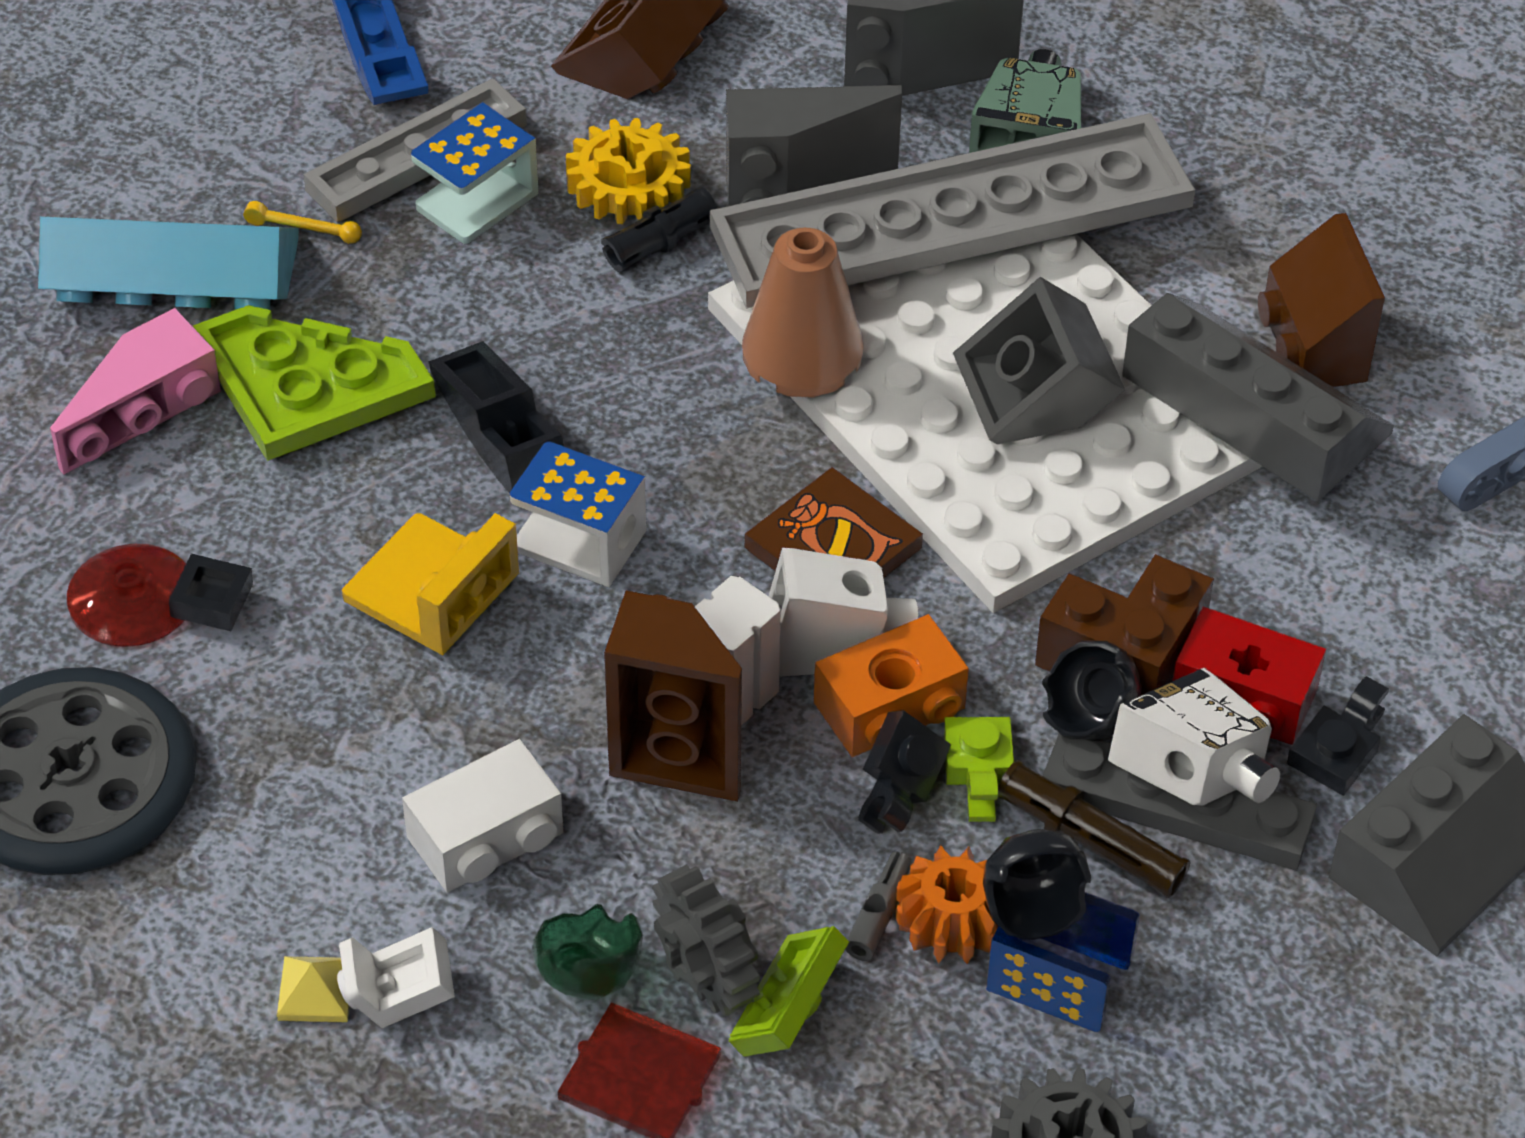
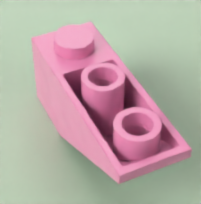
[50,308,221,474]

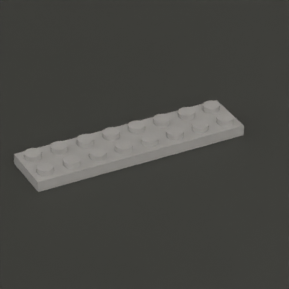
[710,113,1195,309]

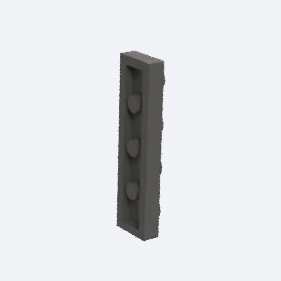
[1042,733,1317,871]

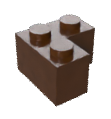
[1035,554,1214,695]

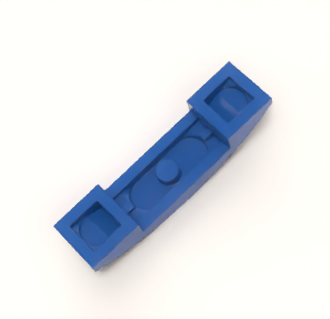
[332,0,429,105]

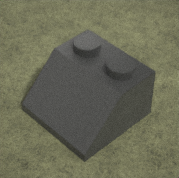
[953,277,1125,445]

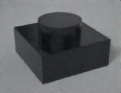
[169,553,253,631]

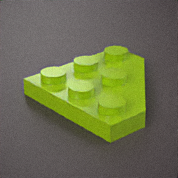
[193,305,436,461]

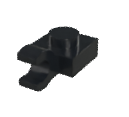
[1287,676,1389,796]
[858,710,951,834]

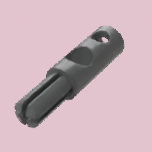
[845,851,912,961]

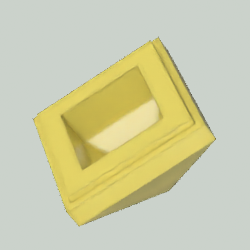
[277,956,350,1022]

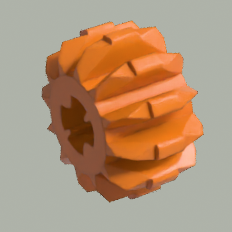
[896,845,1005,964]

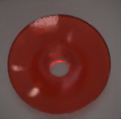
[67,543,186,647]

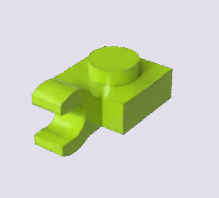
[943,717,1014,822]

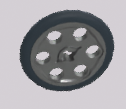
[0,667,197,875]

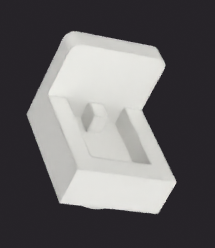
[337,927,455,1028]

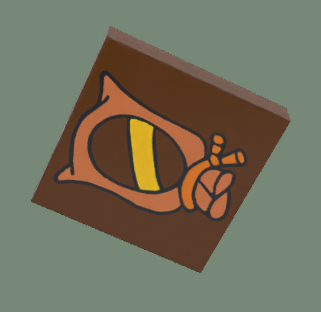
[744,467,923,579]

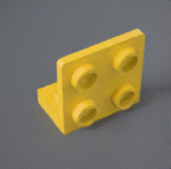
[342,513,519,656]

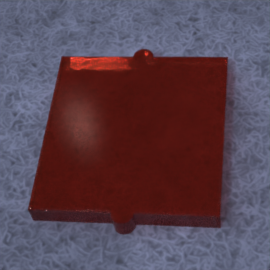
[557,1002,721,1138]

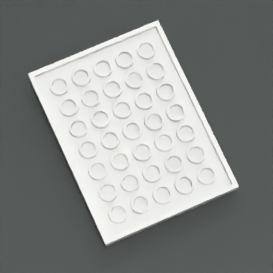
[708,234,1263,613]

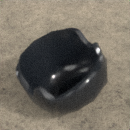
[1042,640,1142,741]
[983,829,1091,940]

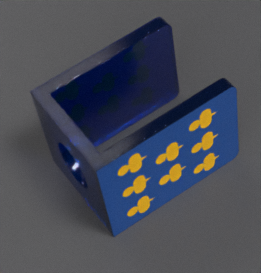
[986,892,1140,1032]

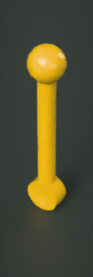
[243,201,362,244]

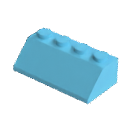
[38,216,299,310]

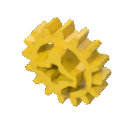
[566,118,691,225]

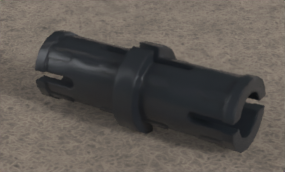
[601,187,718,272]

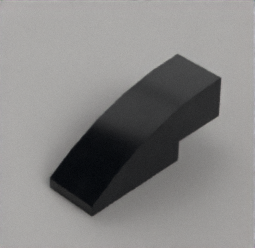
[428,341,564,493]

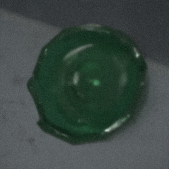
[531,904,643,1001]

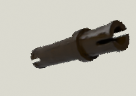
[998,760,1191,898]

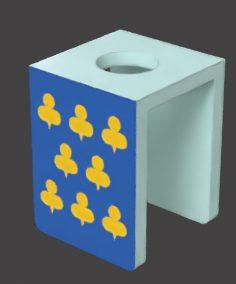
[411,102,538,244]

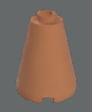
[742,227,864,397]

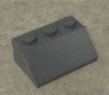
[1328,714,1525,957]

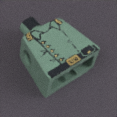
[969,49,1081,153]

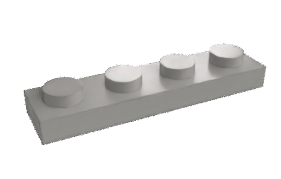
[303,78,527,223]

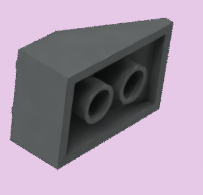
[844,0,1024,96]
[726,85,902,206]

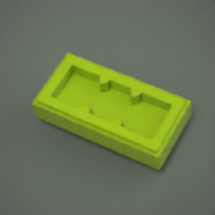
[728,926,849,1057]

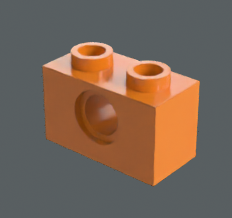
[813,614,969,757]

